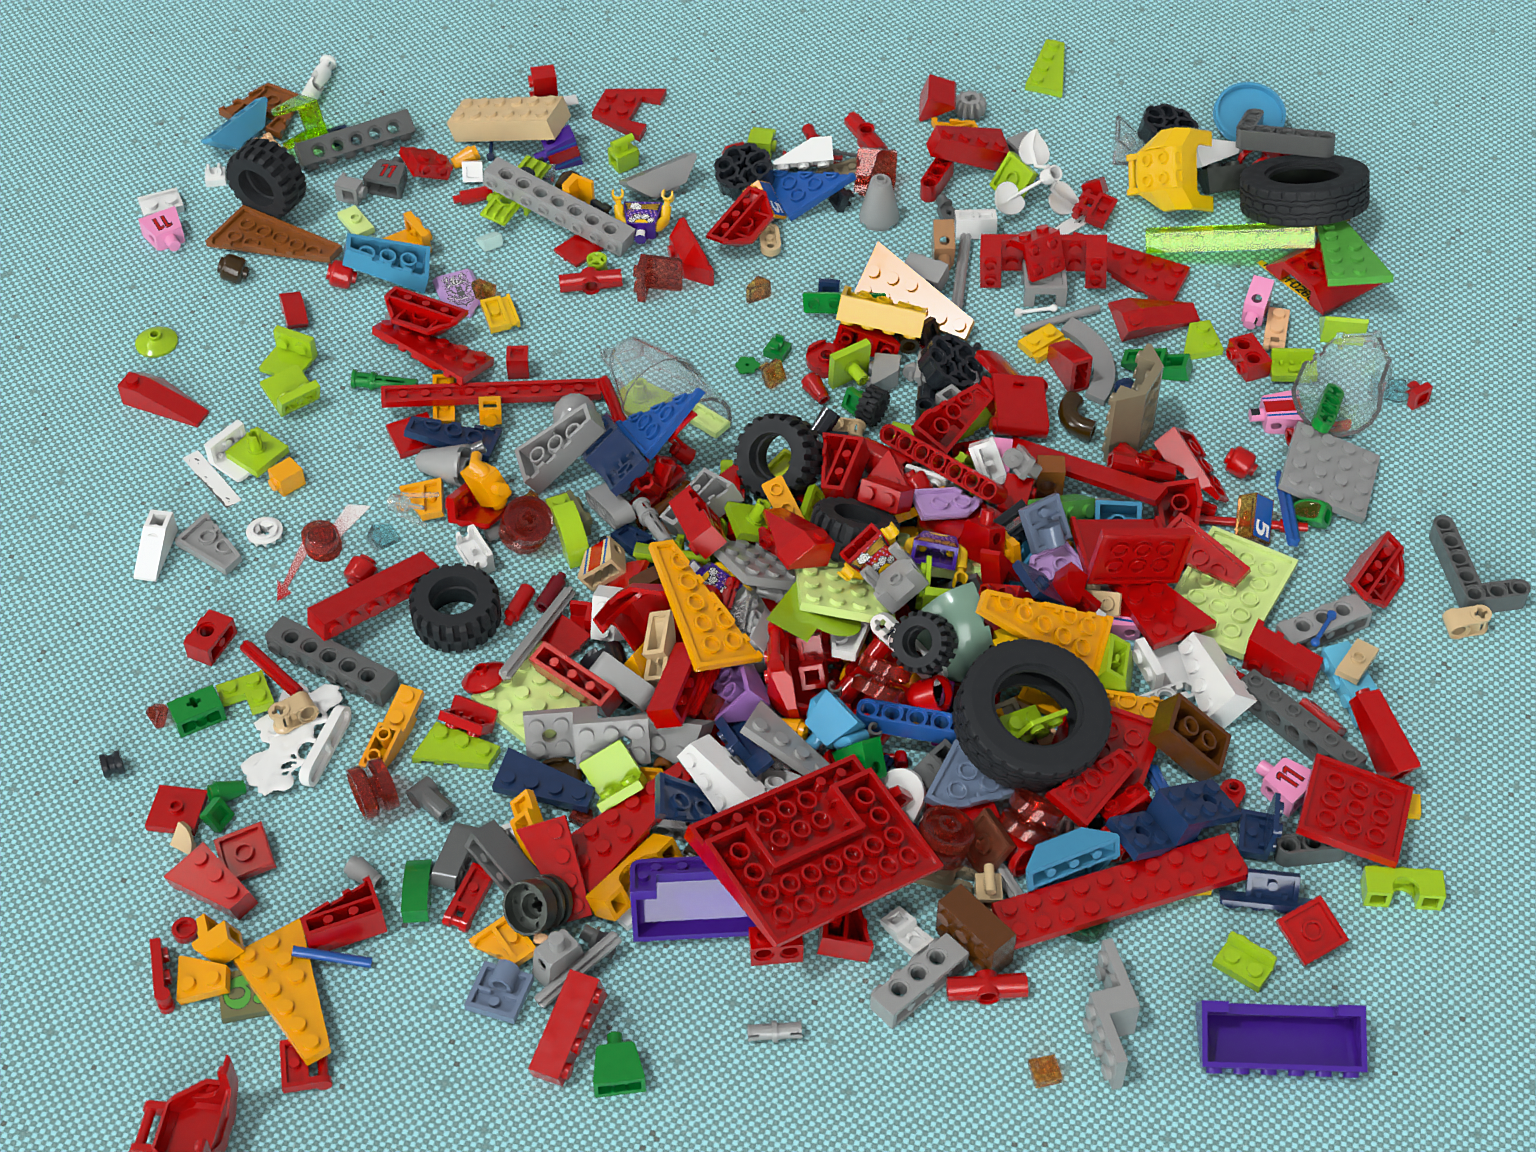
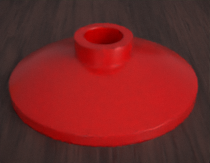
[462,661,504,694]

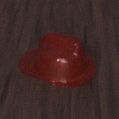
[301,520,342,562]

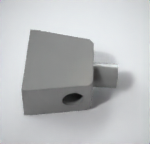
[532,929,584,988]

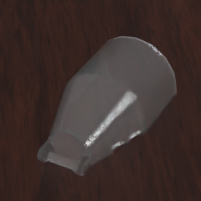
[1291,330,1393,437]
[600,336,732,451]

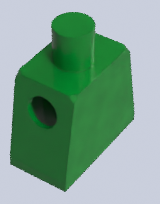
[832,736,887,779]
[593,1031,646,1098]

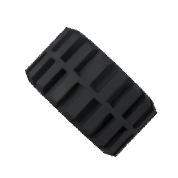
[889,611,958,675]

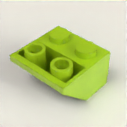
[1098,633,1134,693]

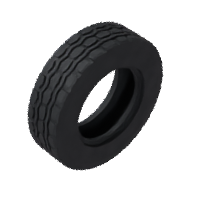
[1240,155,1370,227]
[952,639,1112,793]

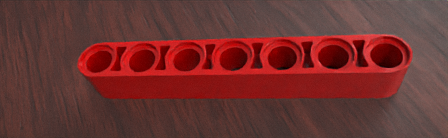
[879,424,1008,505]

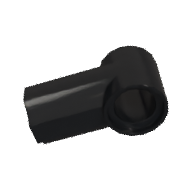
[915,383,937,422]

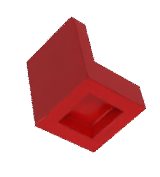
[506,345,530,379]
[569,600,592,634]

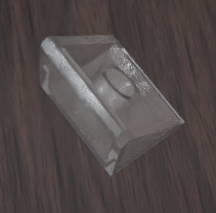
[1112,115,1144,166]

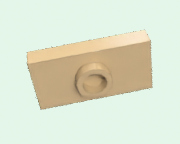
[1335,638,1379,685]

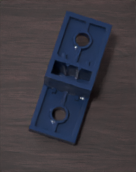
[582,412,649,497]
[1105,779,1242,861]

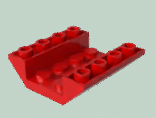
[1266,238,1383,315]

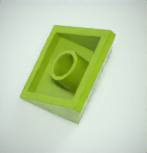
[1319,316,1369,345]

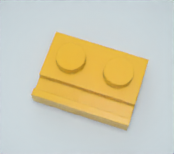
[480,293,521,334]
[1017,323,1070,364]

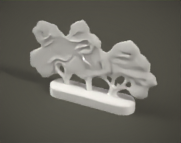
[240,682,351,796]

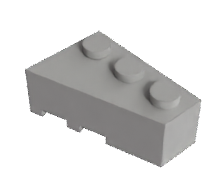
[659,467,744,541]
[625,711,715,769]

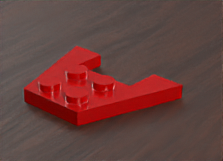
[592,89,667,142]

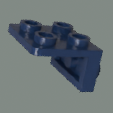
[1237,792,1284,861]

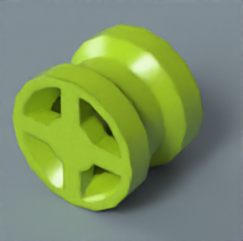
[586,252,608,271]

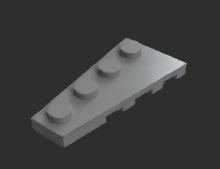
[740,700,829,776]

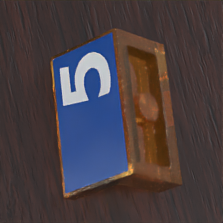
[1234,492,1274,544]

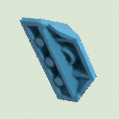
[201,96,268,150]
[1026,827,1120,892]

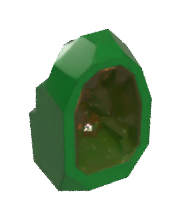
[1294,499,1333,529]

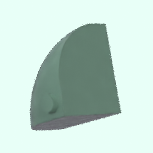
[916,582,993,683]

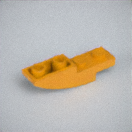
[358,684,425,774]
[509,789,544,866]

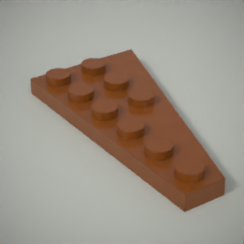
[205,205,343,263]

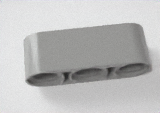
[585,482,636,530]
[589,651,655,712]

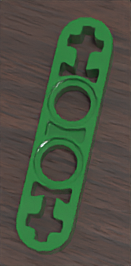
[1311,383,1344,434]

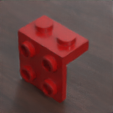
[1011,224,1065,282]
[445,482,509,529]

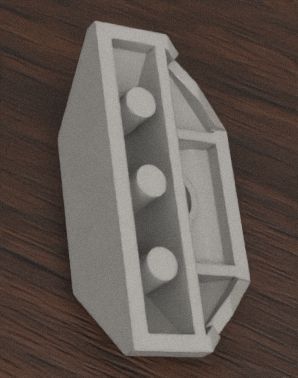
[619,152,697,199]

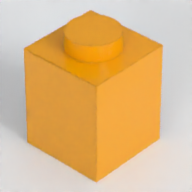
[267,457,306,497]

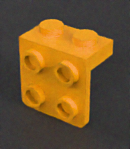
[382,211,432,253]

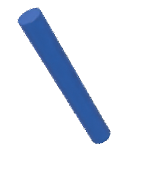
[292,945,372,968]

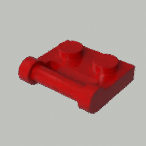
[279,1036,332,1094]

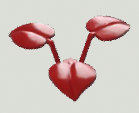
[628,410,698,494]

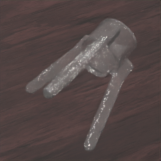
[387,492,440,528]

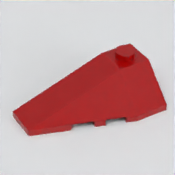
[1108,298,1200,342]
[118,371,209,428]
[763,508,835,570]

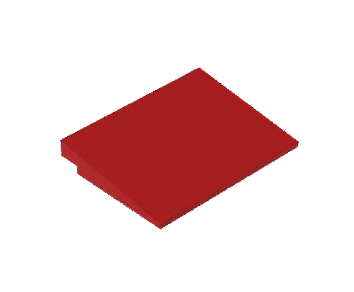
[684,754,944,948]

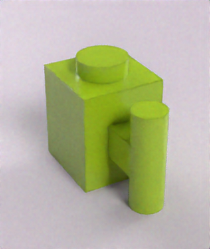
[747,127,777,158]
[607,133,640,174]

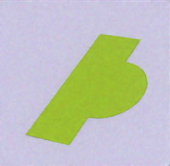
[766,581,861,642]

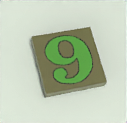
[219,970,270,1024]

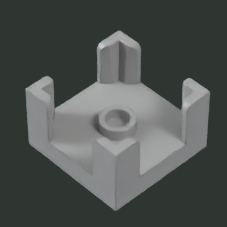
[1021,260,1068,307]
[860,541,930,615]

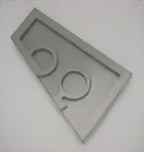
[174,512,242,575]

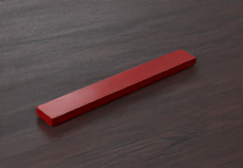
[1011,436,1168,506]

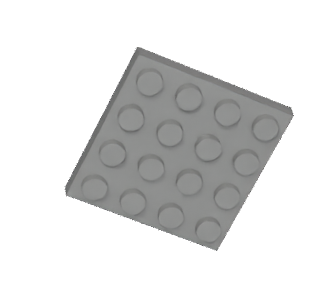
[1278,421,1380,524]
[713,538,796,590]

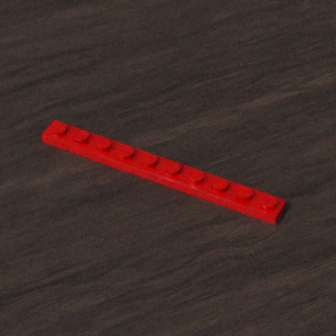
[381,378,601,408]

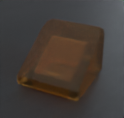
[746,275,771,304]
[471,278,497,300]

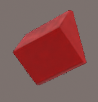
[919,74,957,122]

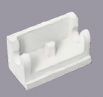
[954,209,997,240]
[968,436,1007,484]
[455,524,495,574]

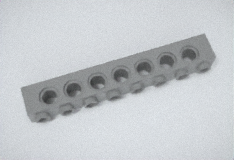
[483,157,635,257]

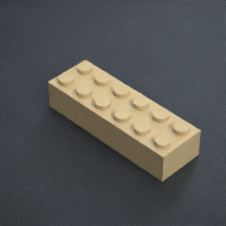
[447,95,571,142]

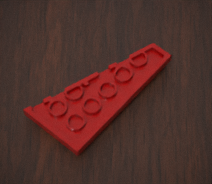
[1107,583,1217,650]
[571,762,694,893]

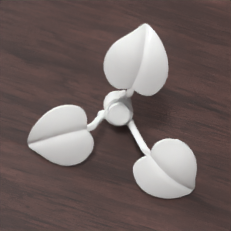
[995,129,1079,215]

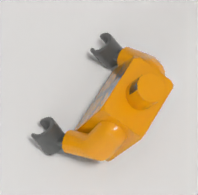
[460,440,515,510]

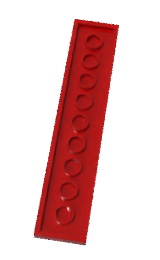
[991,833,1248,950]

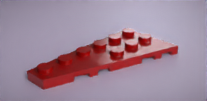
[1073,231,1191,301]
[372,320,494,386]

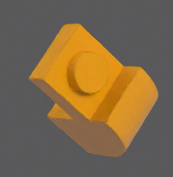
[191,913,245,964]

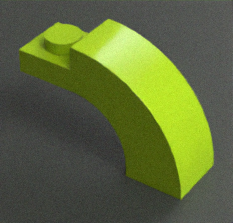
[545,493,589,569]

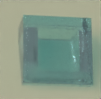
[367,524,401,551]

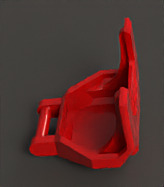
[593,583,683,652]
[764,622,851,722]
[129,1055,239,1152]

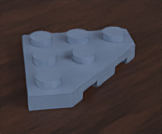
[923,739,1014,813]

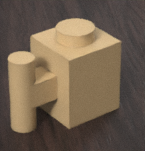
[974,863,1003,911]

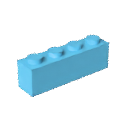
[1320,641,1378,731]

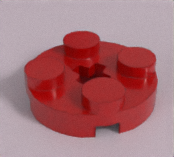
[806,340,846,379]

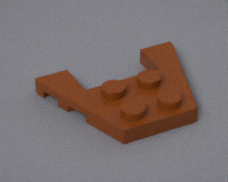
[218,82,300,139]

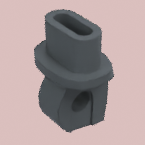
[936,193,956,220]
[579,924,616,959]

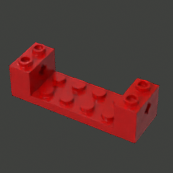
[980,234,1107,289]

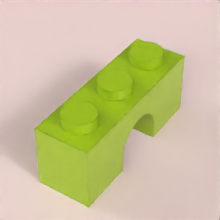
[1360,865,1446,910]

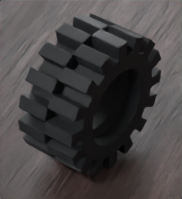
[855,384,890,428]

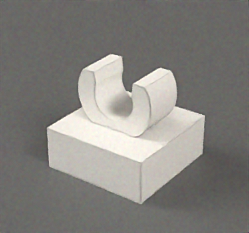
[462,161,483,182]
[205,163,226,187]

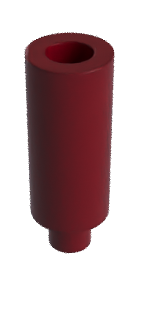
[534,572,566,613]

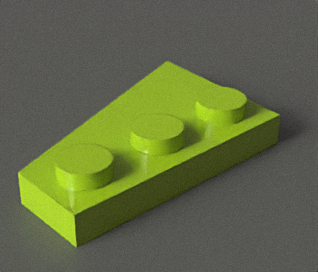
[411,721,501,770]

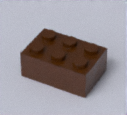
[1148,692,1232,781]
[936,884,1016,974]

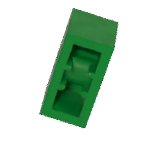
[166,684,227,738]

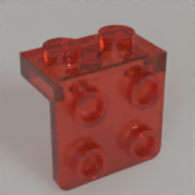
[854,147,898,196]
[633,254,683,303]

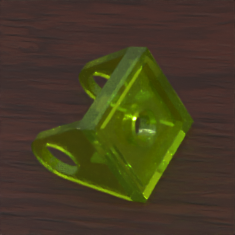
[271,94,328,149]

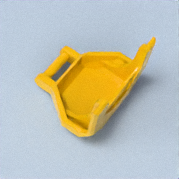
[1126,128,1213,212]

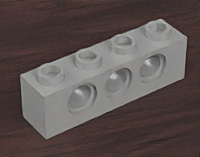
[1275,593,1373,650]
[870,933,969,1029]

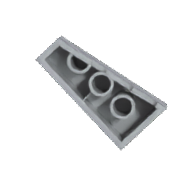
[514,403,606,494]

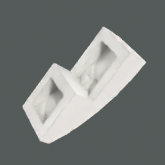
[880,906,933,957]

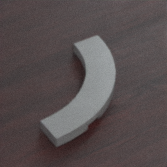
[1061,317,1115,406]

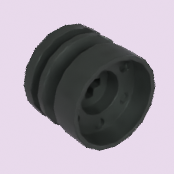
[502,874,573,936]

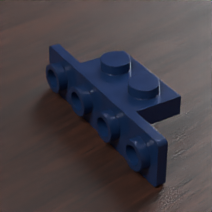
[714,716,775,777]
[1218,868,1312,914]

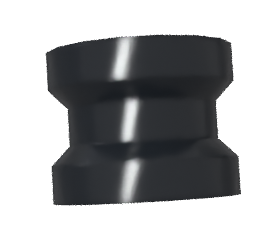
[99,750,125,779]

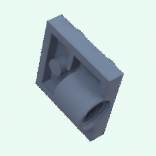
[1018,493,1072,554]
[464,959,534,1024]

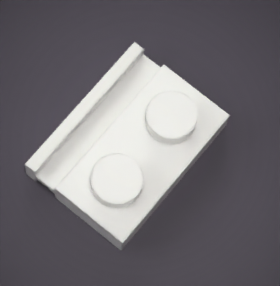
[137,187,185,217]

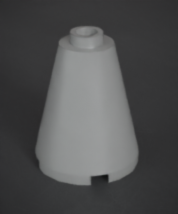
[859,174,900,232]
[415,444,472,487]

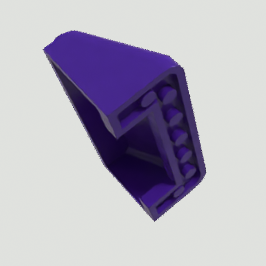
[630,856,756,942]
[1196,1000,1368,1078]

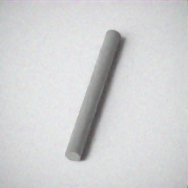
[1021,304,1101,334]

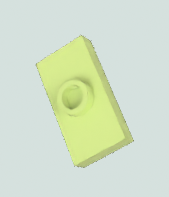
[337,205,375,236]
[689,402,730,439]

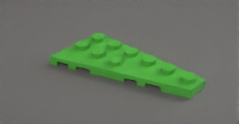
[1317,220,1394,286]

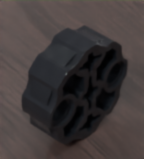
[1137,103,1199,144]
[714,143,775,201]
[918,334,983,392]

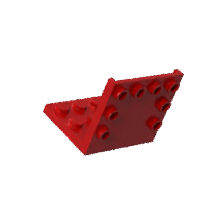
[1069,516,1196,584]

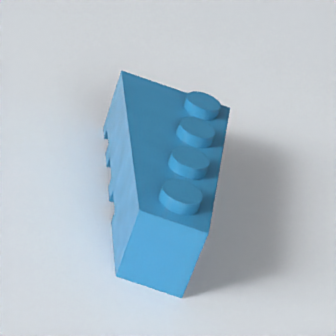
[342,233,431,294]

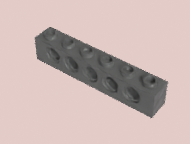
[294,108,416,171]
[265,615,400,707]
[1240,669,1368,769]

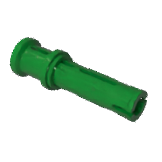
[350,369,418,391]

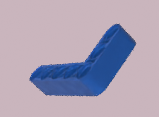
[856,698,957,744]

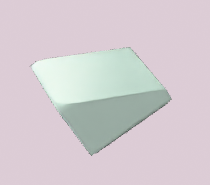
[476,231,503,252]

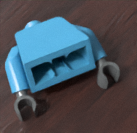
[805,681,883,751]

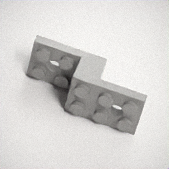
[523,706,651,769]
[1083,938,1140,1090]

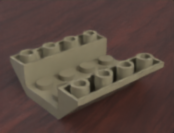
[1101,343,1164,463]

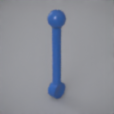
[1310,610,1337,647]

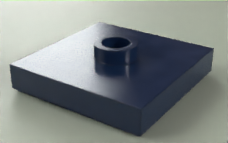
[1012,560,1067,606]

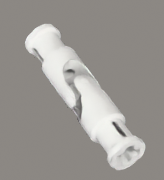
[295,54,337,116]

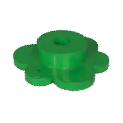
[735,356,760,375]

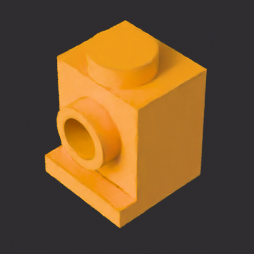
[478,396,502,427]

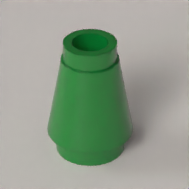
[207,780,246,803]

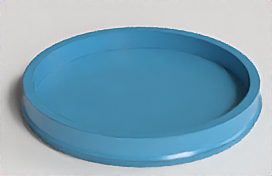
[1213,82,1286,142]

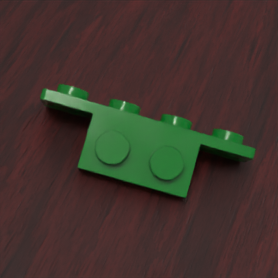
[802,292,887,314]

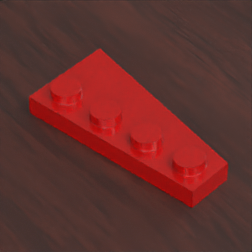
[1166,513,1251,588]

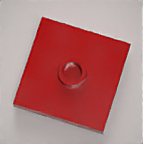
[386,412,437,459]
[145,785,208,836]
[213,821,277,882]
[1275,895,1349,967]

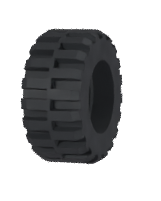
[226,138,306,218]
[734,413,823,500]
[810,497,900,563]
[409,563,502,653]

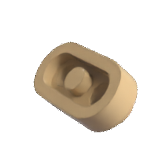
[759,223,781,257]

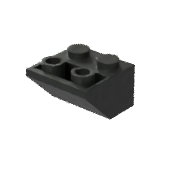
[1197,161,1247,194]

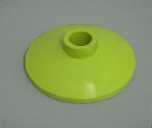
[135,326,178,358]

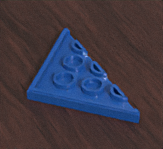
[772,170,857,222]
[616,387,706,460]

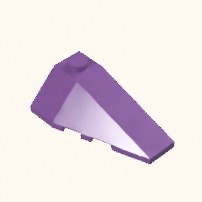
[712,663,770,722]

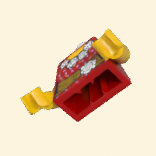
[837,521,899,581]

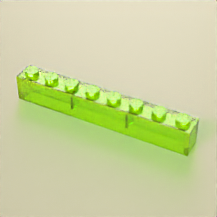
[1145,224,1315,253]

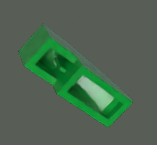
[1121,348,1193,381]
[401,859,432,923]

